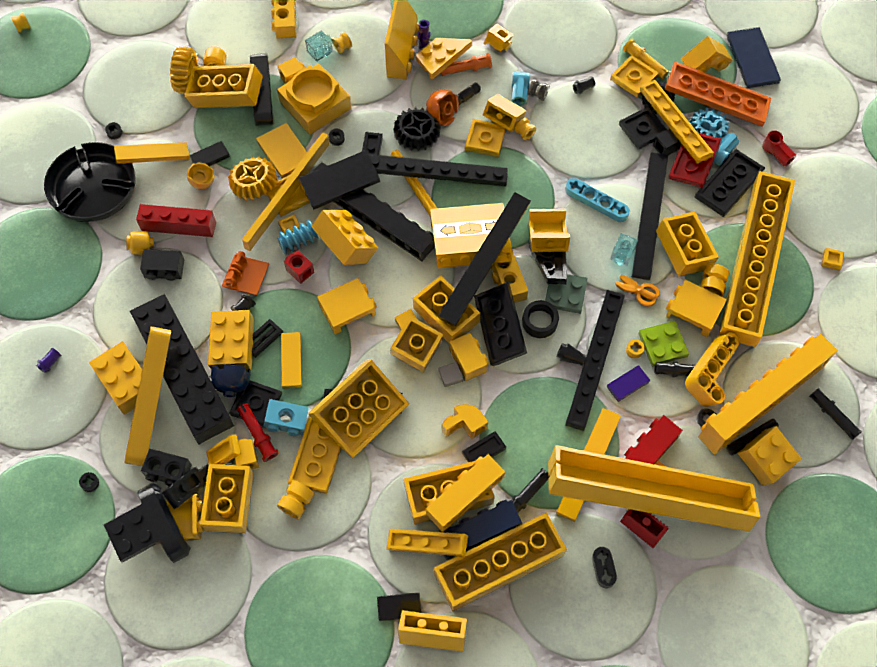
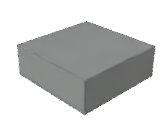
[438,362,463,387]

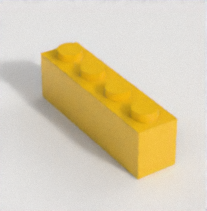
[426,454,505,532]

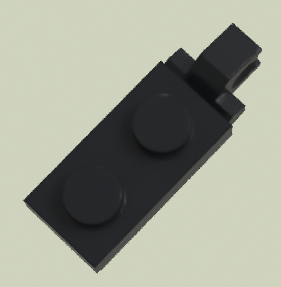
[162,464,209,509]

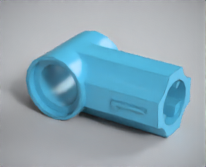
[512,72,530,106]
[714,133,739,166]

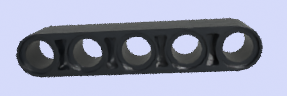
[250,53,273,126]

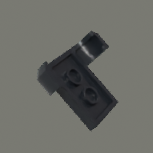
[104,483,191,563]

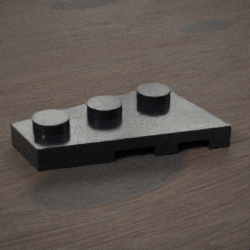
[529,241,567,285]

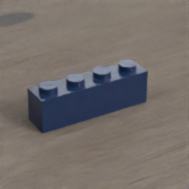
[439,500,523,561]

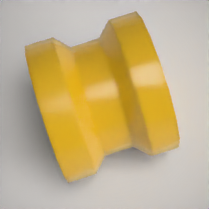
[11,12,31,33]
[332,32,353,54]
[514,118,537,140]

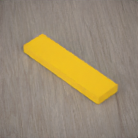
[114,142,189,164]
[386,529,468,557]

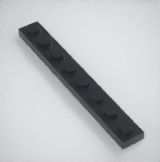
[368,154,508,186]

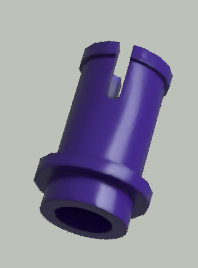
[36,348,62,373]

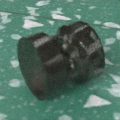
[527,79,550,101]

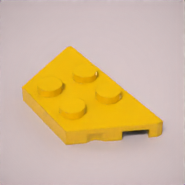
[415,38,472,79]

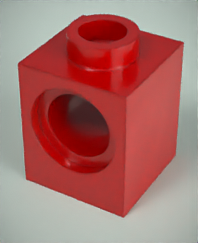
[284,250,315,284]

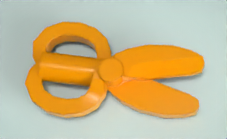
[615,275,660,307]

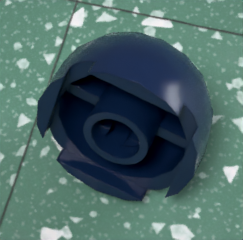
[211,365,251,397]

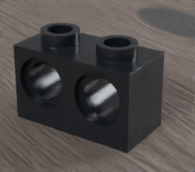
[141,449,192,486]

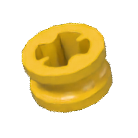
[626,339,645,358]

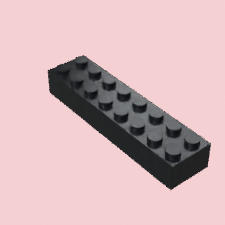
[130,294,234,445]

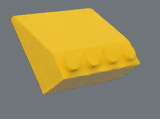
[384,0,419,80]
[308,359,409,458]

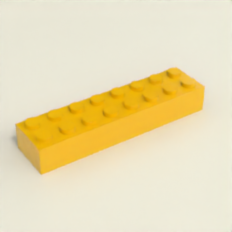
[698,334,838,455]

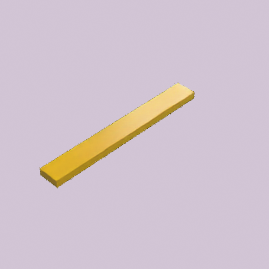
[242,133,329,251]

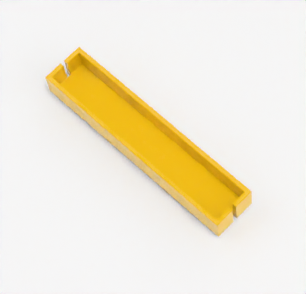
[548,445,760,532]

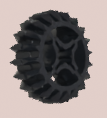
[393,106,441,152]

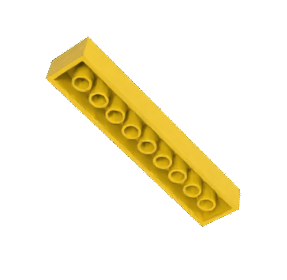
[718,171,795,347]

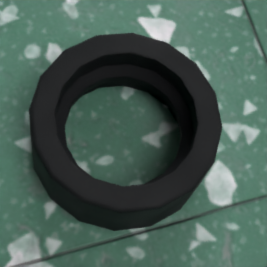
[522,300,559,338]

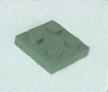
[545,274,587,314]

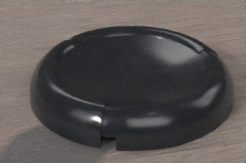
[44,142,136,222]

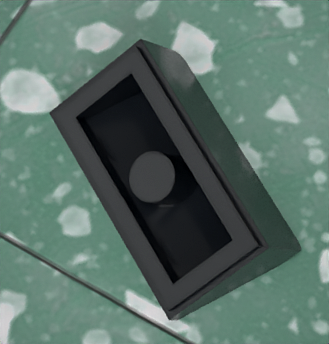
[377,593,421,621]

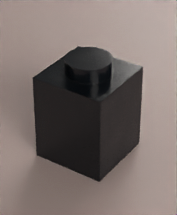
[653,128,682,155]

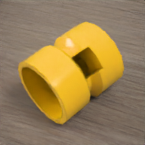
[700,264,729,297]
[277,481,315,519]

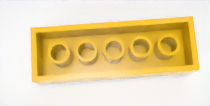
[434,512,567,612]

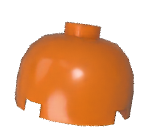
[426,89,459,126]

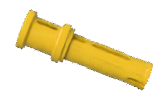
[623,38,670,80]

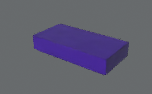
[607,365,650,402]

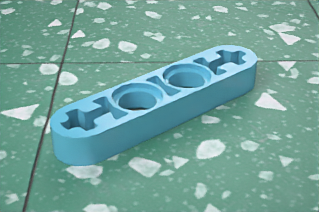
[565,178,630,222]

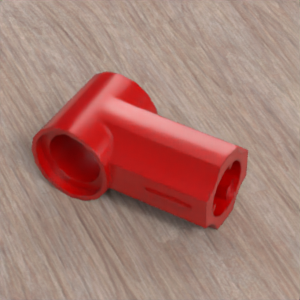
[762,131,797,166]

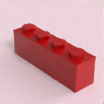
[136,204,216,237]
[624,415,683,464]

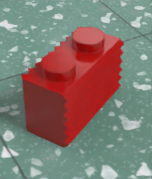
[620,509,669,548]

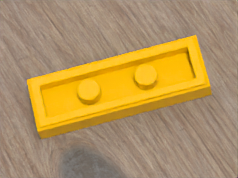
[281,332,302,389]

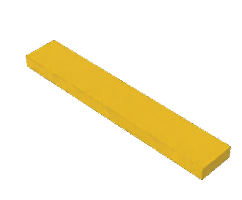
[640,80,714,164]
[556,408,621,522]

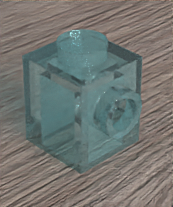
[305,30,333,61]
[610,233,638,266]

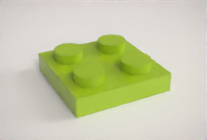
[638,321,689,367]

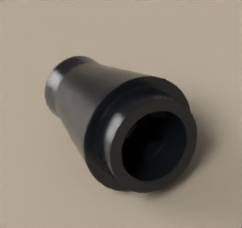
[556,343,587,366]

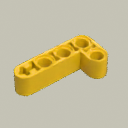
[685,332,739,407]

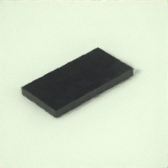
[694,149,765,217]
[299,150,380,210]
[474,282,527,367]

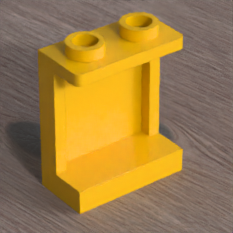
[528,209,570,252]
[317,278,377,335]
[666,280,727,337]
[158,494,204,544]

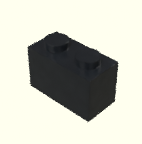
[140,250,185,281]

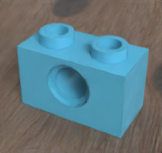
[263,399,309,436]

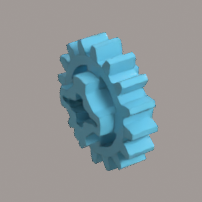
[690,108,729,138]

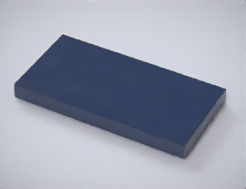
[727,27,781,88]

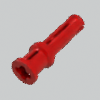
[237,403,279,462]

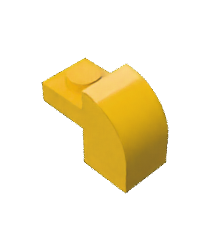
[442,404,488,439]

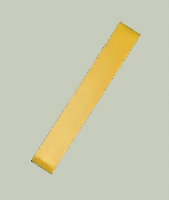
[124,327,171,466]

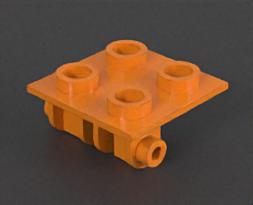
[222,251,269,296]

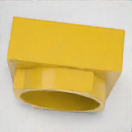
[277,63,351,135]

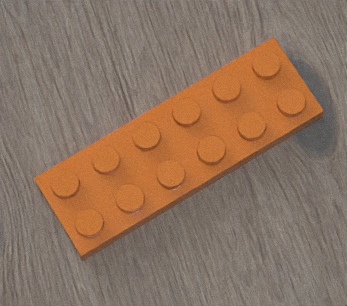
[665,61,771,127]

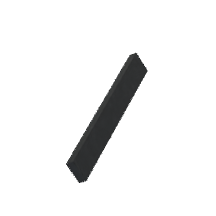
[631,152,668,280]
[438,192,531,327]
[565,290,625,431]

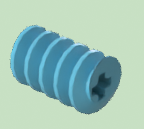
[277,220,319,255]

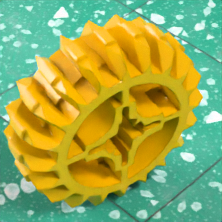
[169,46,199,94]
[228,156,277,201]

